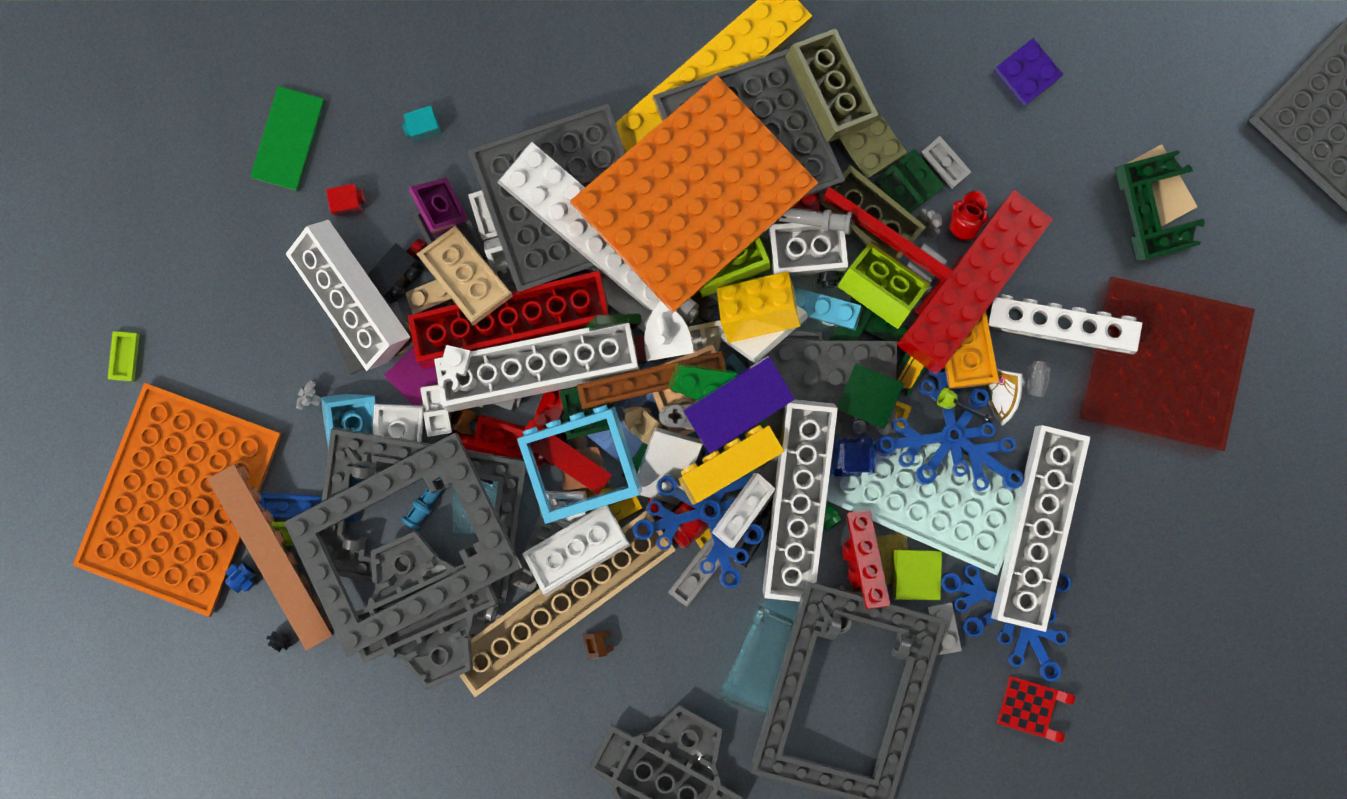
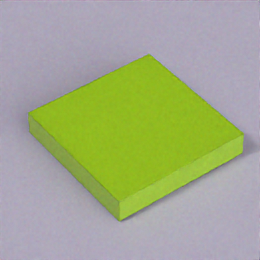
[892,550,942,600]

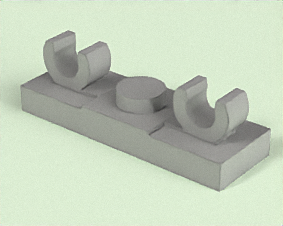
[511,516,561,593]

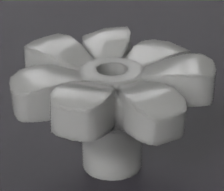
[916,209,942,238]
[296,380,321,410]

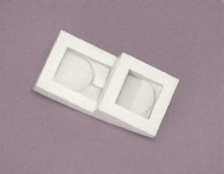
[420,384,452,437]

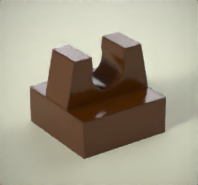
[451,409,479,435]
[582,631,614,658]

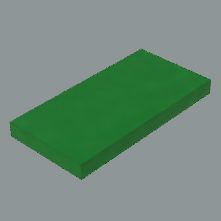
[250,86,325,192]

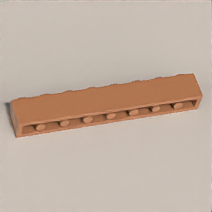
[207,464,335,651]

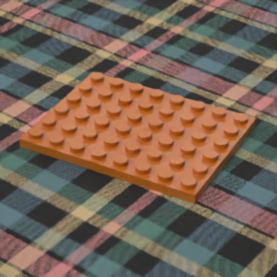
[570,75,818,313]
[72,383,282,617]

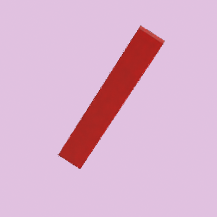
[822,187,953,281]

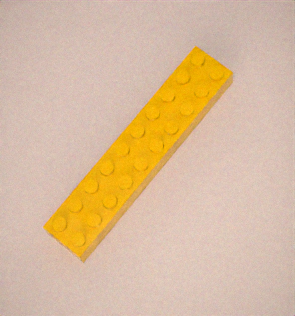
[615,0,812,153]

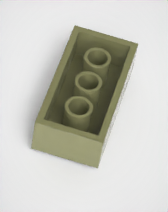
[785,28,879,143]
[834,98,907,181]
[820,165,926,261]

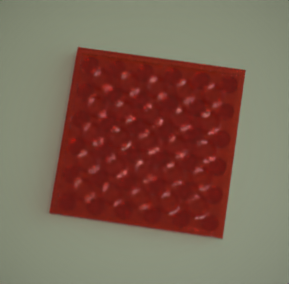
[1079,277,1255,451]

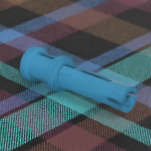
[400,478,444,532]

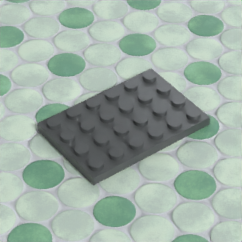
[748,340,897,439]

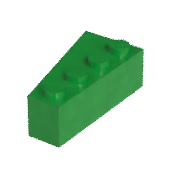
[668,363,767,426]

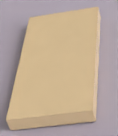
[417,225,513,326]

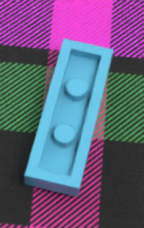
[794,287,863,331]

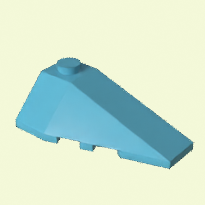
[321,394,375,487]

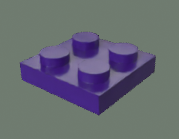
[994,38,1064,106]

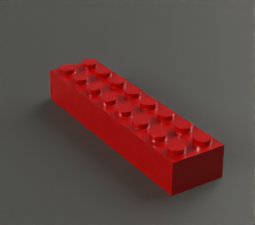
[897,190,1053,374]
[408,271,611,369]

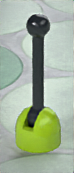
[937,388,993,423]

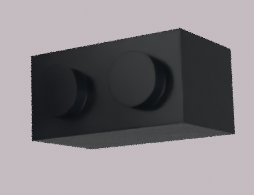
[368,243,424,303]

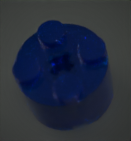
[829,438,877,477]

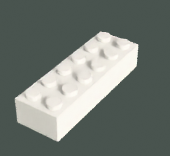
[286,220,410,371]

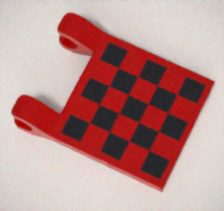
[997,676,1075,743]

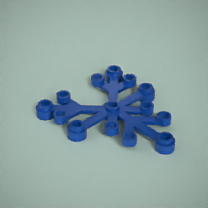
[875,366,1024,492]
[633,435,764,588]
[941,564,1071,682]

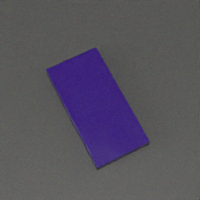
[682,356,795,453]

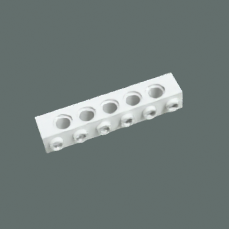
[988,294,1142,355]

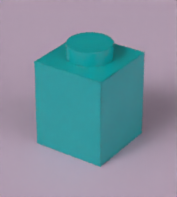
[402,105,441,142]

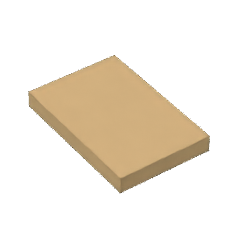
[1126,144,1198,227]

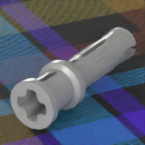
[778,208,852,235]

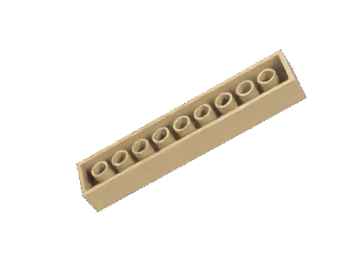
[460,511,676,697]

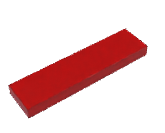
[518,419,612,495]

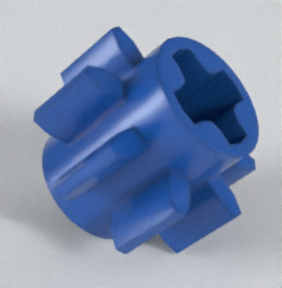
[225,562,256,593]

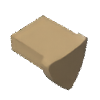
[622,406,663,444]

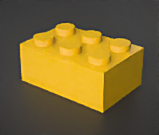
[717,271,801,343]

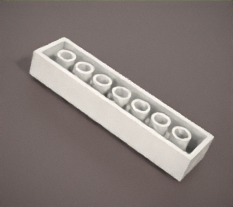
[497,142,661,311]
[434,319,640,412]
[763,400,838,602]
[991,425,1090,632]

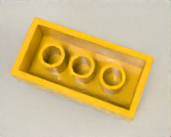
[678,425,784,505]

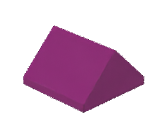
[408,177,469,237]

